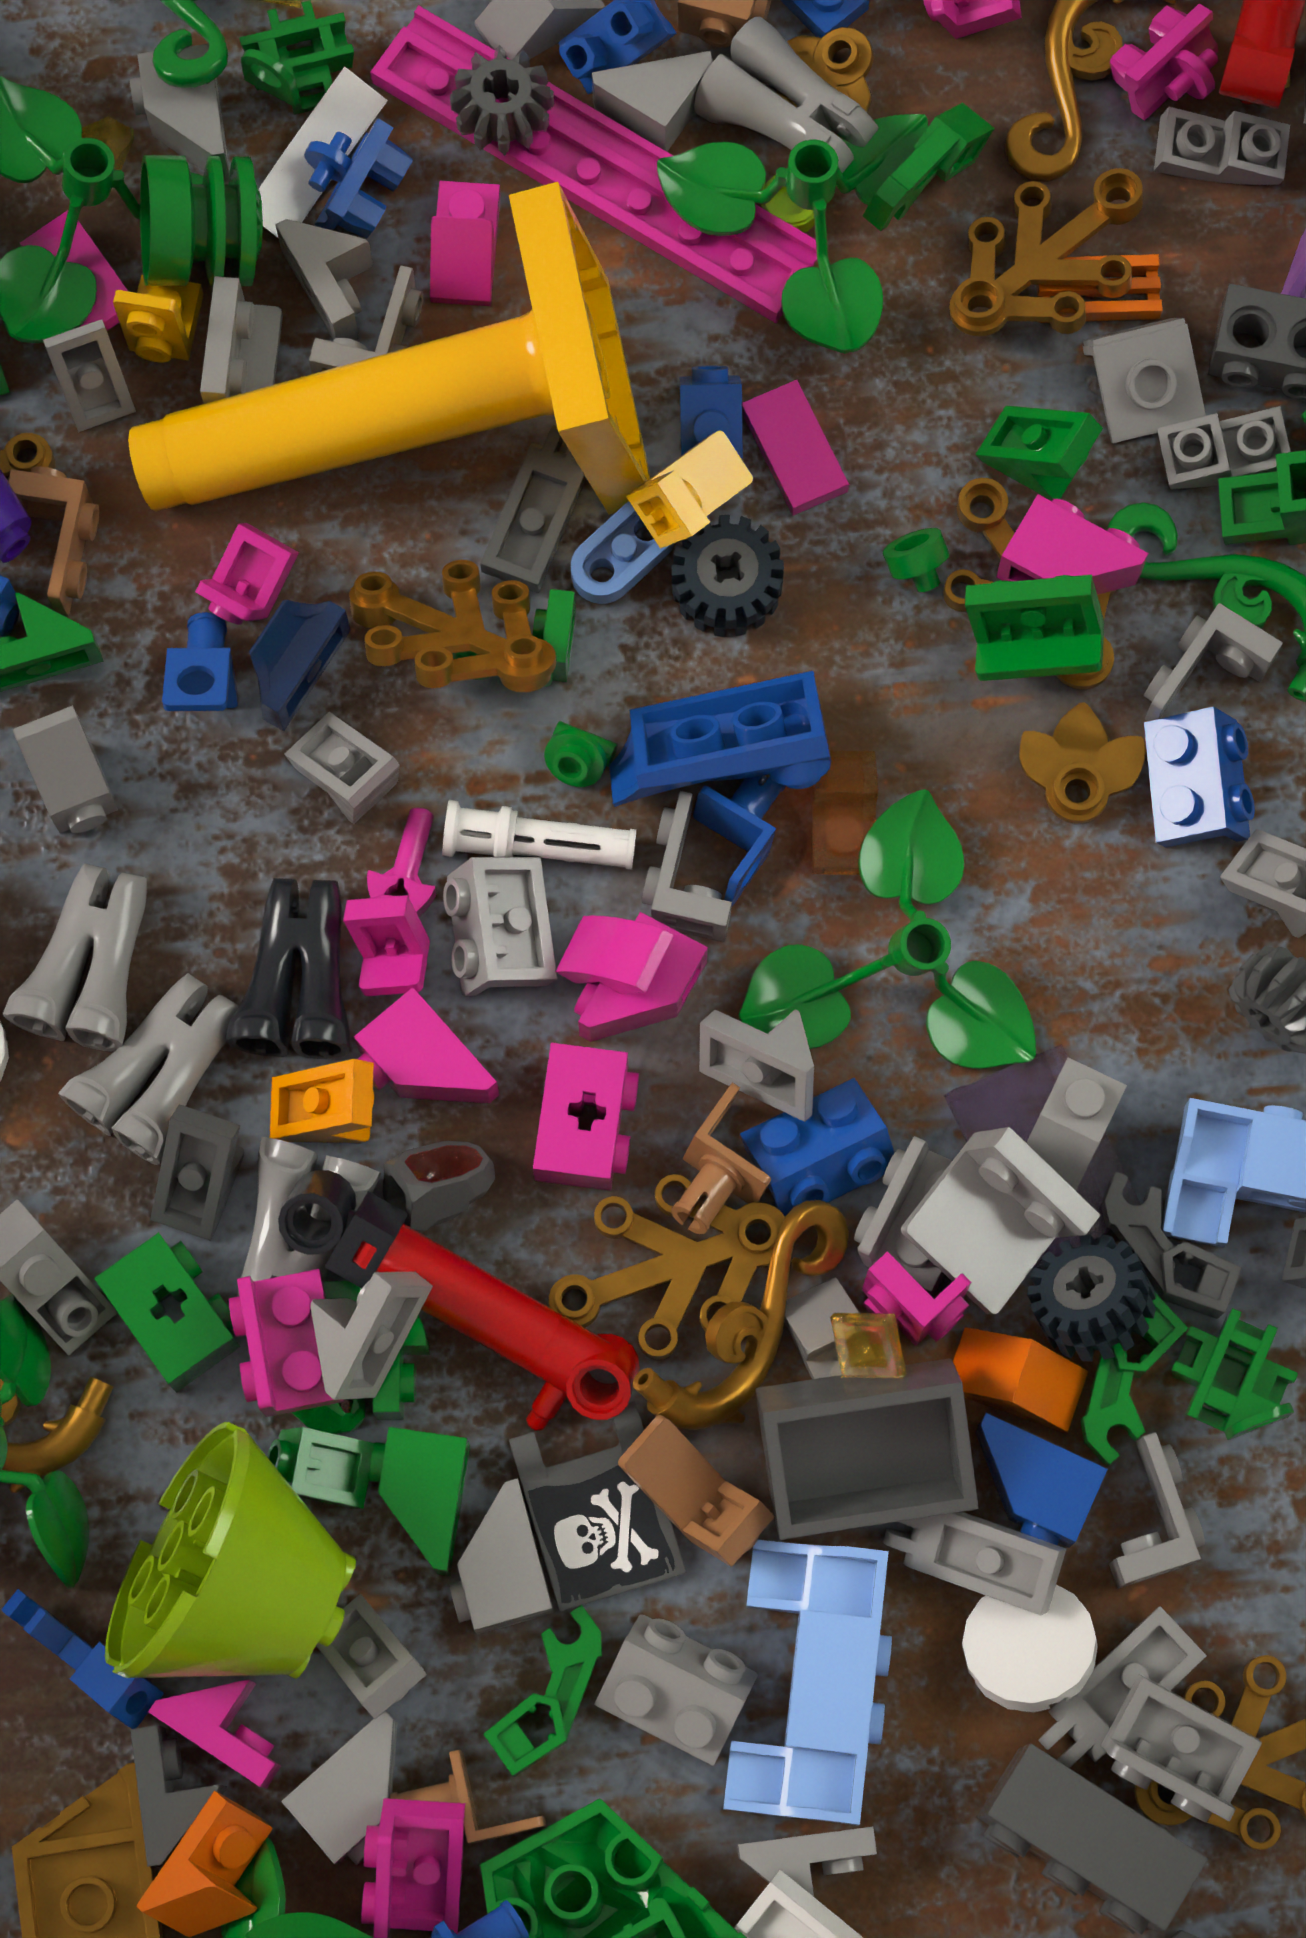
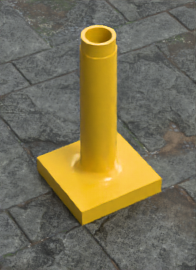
[128,182,651,515]

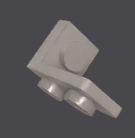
[309,265,423,374]
[1144,603,1283,721]
[642,791,732,942]
[1109,1432,1205,1589]

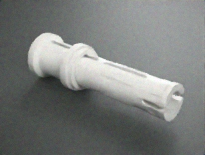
[442,800,636,870]

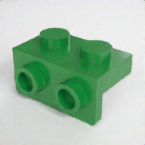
[965,575,1104,681]

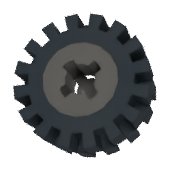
[672,515,784,637]
[1027,1234,1156,1362]

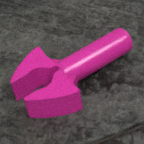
[367,807,436,917]

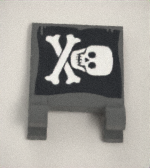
[509,1401,686,1612]

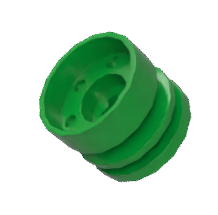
[140,155,263,287]

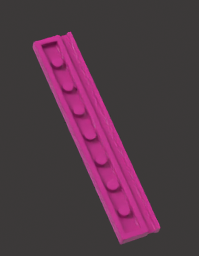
[370,5,817,323]

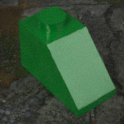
[369,1427,470,1576]

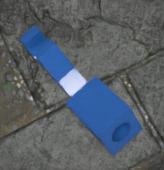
[1,1589,164,1729]

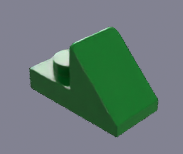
[975,405,1103,500]
[0,593,104,692]

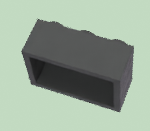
[755,1358,979,1540]
[976,1743,1208,1935]

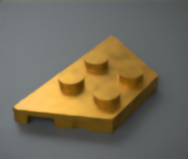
[12,1762,163,1938]

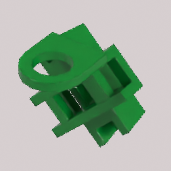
[239,0,354,115]
[1172,1308,1298,1440]

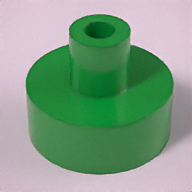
[883,528,950,592]

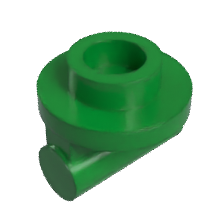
[544,721,618,787]

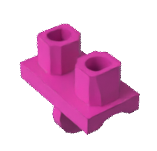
[1110,3,1219,121]

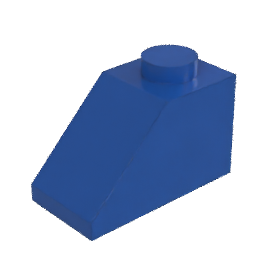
[975,1413,1108,1548]

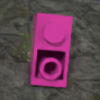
[996,494,1149,595]
[574,912,708,1042]

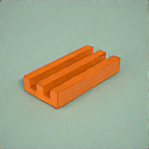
[1036,254,1163,323]

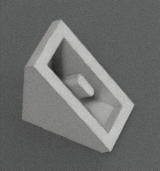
[475,0,606,60]
[592,51,713,152]

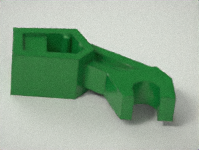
[862,102,995,231]
[1080,1292,1188,1467]
[483,1604,602,1777]

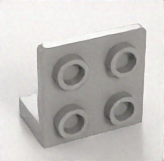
[901,1127,1100,1314]

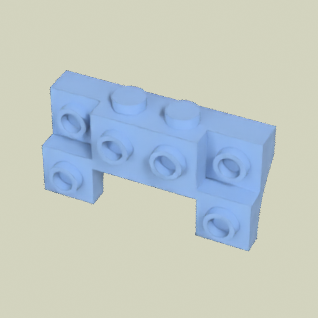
[1161,1098,1306,1248]
[723,1539,892,1825]

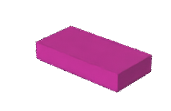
[742,380,849,516]

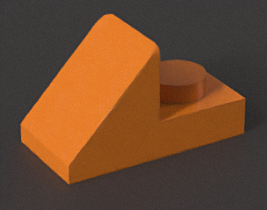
[136,1790,273,1937]

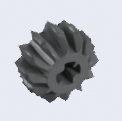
[450,45,554,156]
[1228,946,1306,1054]

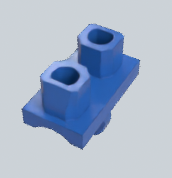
[558,0,677,94]
[304,118,413,239]

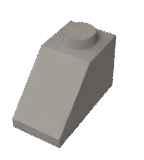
[130,44,230,181]
[12,705,118,833]
[1026,1057,1127,1191]
[449,1478,554,1634]
[281,1710,398,1865]

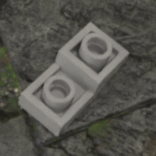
[1154,107,1290,185]
[1157,406,1291,489]

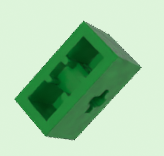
[94,1232,240,1393]

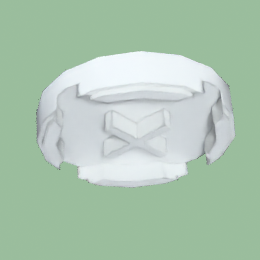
[962,1584,1098,1713]

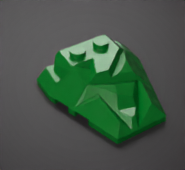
[480,1798,747,1938]

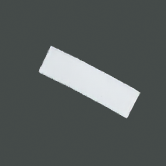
[258,67,388,237]

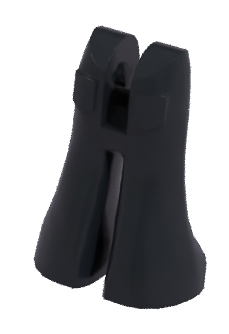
[226,878,350,1059]

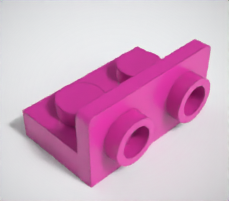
[229,1269,344,1417]

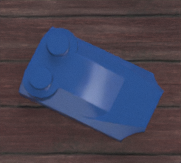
[609,671,831,807]

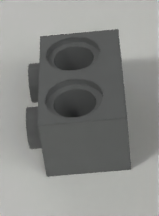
[1207,283,1306,400]

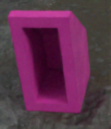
[354,987,499,1103]

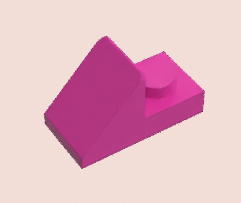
[430,181,501,306]
[148,1679,281,1789]

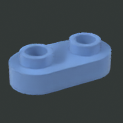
[571,501,676,604]

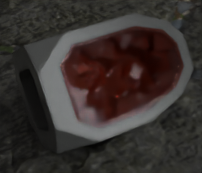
[382,1141,495,1233]

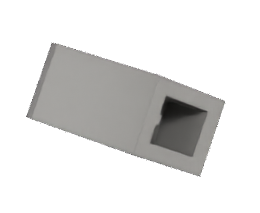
[0,1199,118,1356]

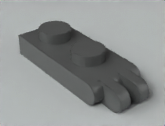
[480,425,587,593]

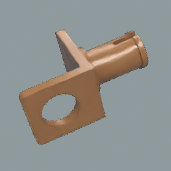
[671,1082,771,1234]
[390,1750,547,1844]

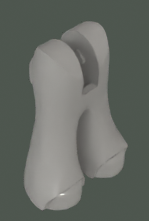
[694,17,879,173]
[3,863,147,1051]
[58,973,239,1165]
[237,1136,381,1296]

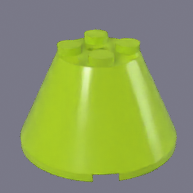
[105,1422,356,1679]

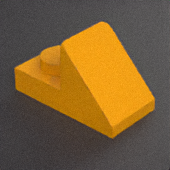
[269,1059,374,1143]

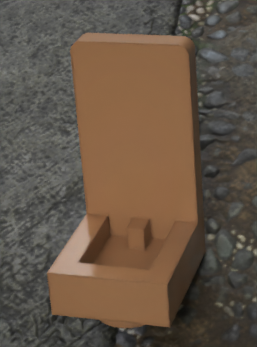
[8,466,99,616]
[618,1415,775,1567]

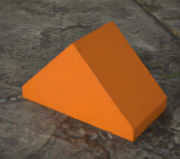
[953,1327,1088,1434]

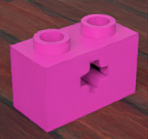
[533,1043,639,1191]

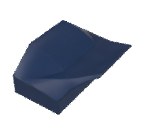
[249,600,351,731]

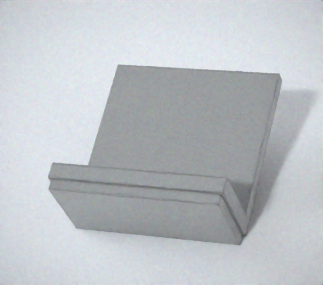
[1082,318,1206,443]

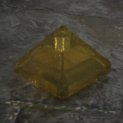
[830,1313,907,1378]

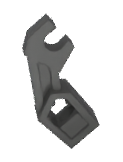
[1101,1172,1242,1319]

